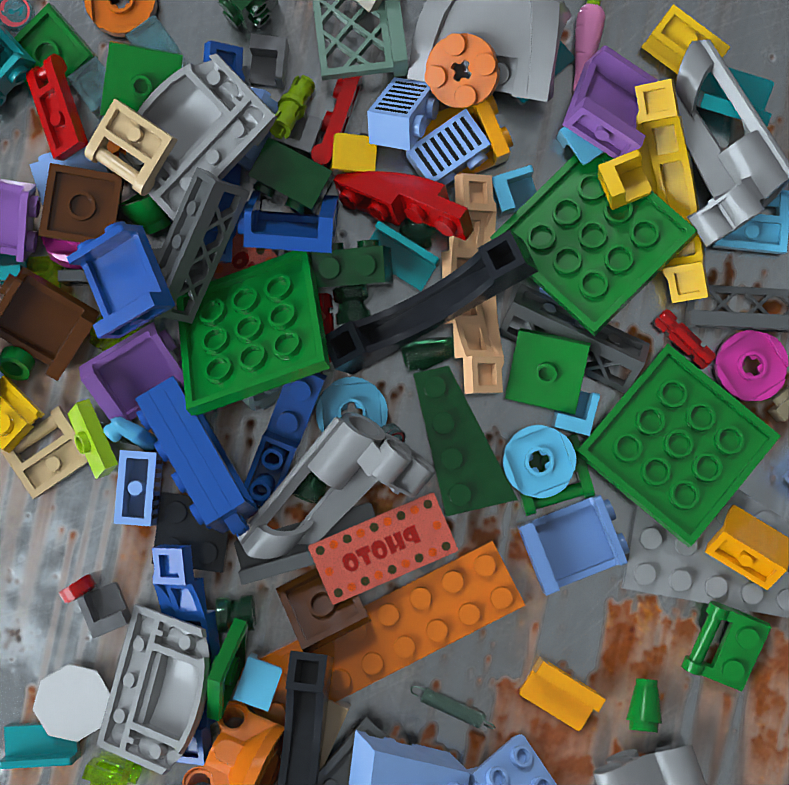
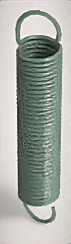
[410,686,496,729]

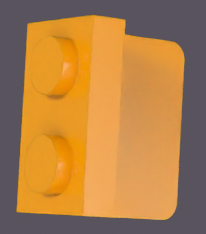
[421,95,513,184]

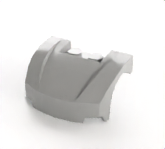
[407,0,571,102]

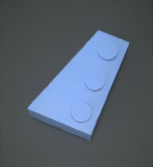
[349,730,470,785]

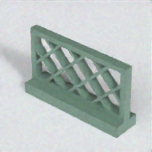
[312,0,408,81]

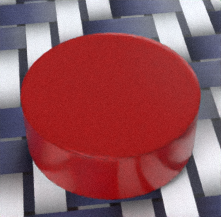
[59,574,96,604]

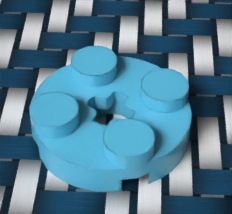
[316,377,388,432]
[502,425,576,498]

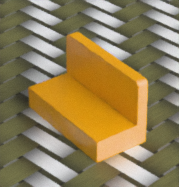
[705,505,789,590]
[519,656,606,731]

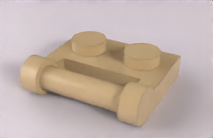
[84,99,178,196]
[0,405,88,499]

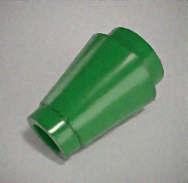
[626,678,662,733]

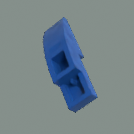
[244,373,327,507]

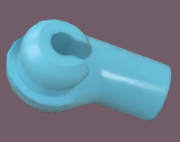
[104,416,157,452]

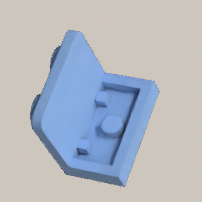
[467,734,557,785]

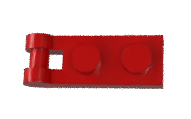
[26,54,88,161]
[311,76,362,168]

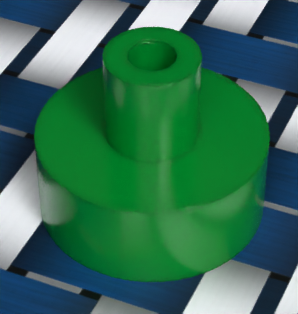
[0,346,35,381]

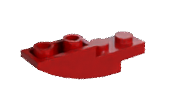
[333,171,474,241]

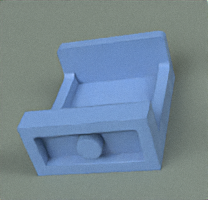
[517,494,630,596]

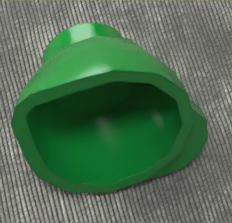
[120,193,172,235]

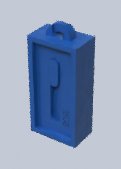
[135,376,259,537]

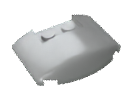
[118,54,277,221]
[96,604,211,775]

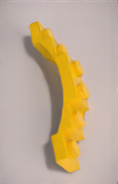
[635,79,710,303]

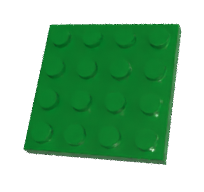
[490,152,697,337]
[176,251,330,416]
[576,343,781,548]

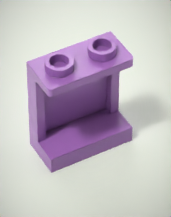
[562,46,658,158]
[0,179,41,262]
[79,322,184,422]

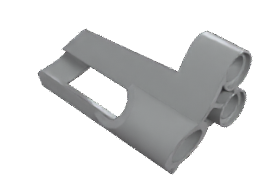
[676,39,789,247]
[237,412,436,559]
[593,744,707,785]

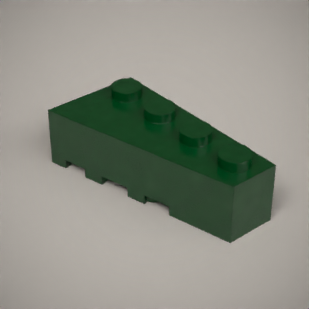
[413,365,518,517]

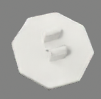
[33,663,110,742]

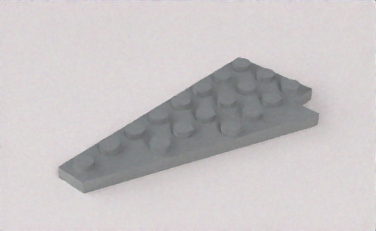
[621,489,789,618]

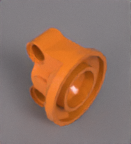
[182,700,284,785]

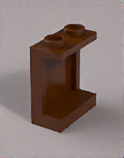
[0,266,100,381]

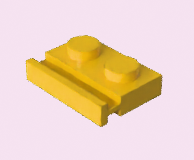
[641,4,730,75]
[0,375,45,453]

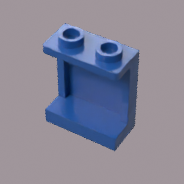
[237,191,339,253]
[67,221,176,338]

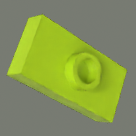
[67,399,118,479]

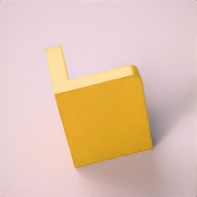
[328,133,377,175]
[598,149,652,210]

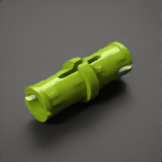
[269,75,315,139]

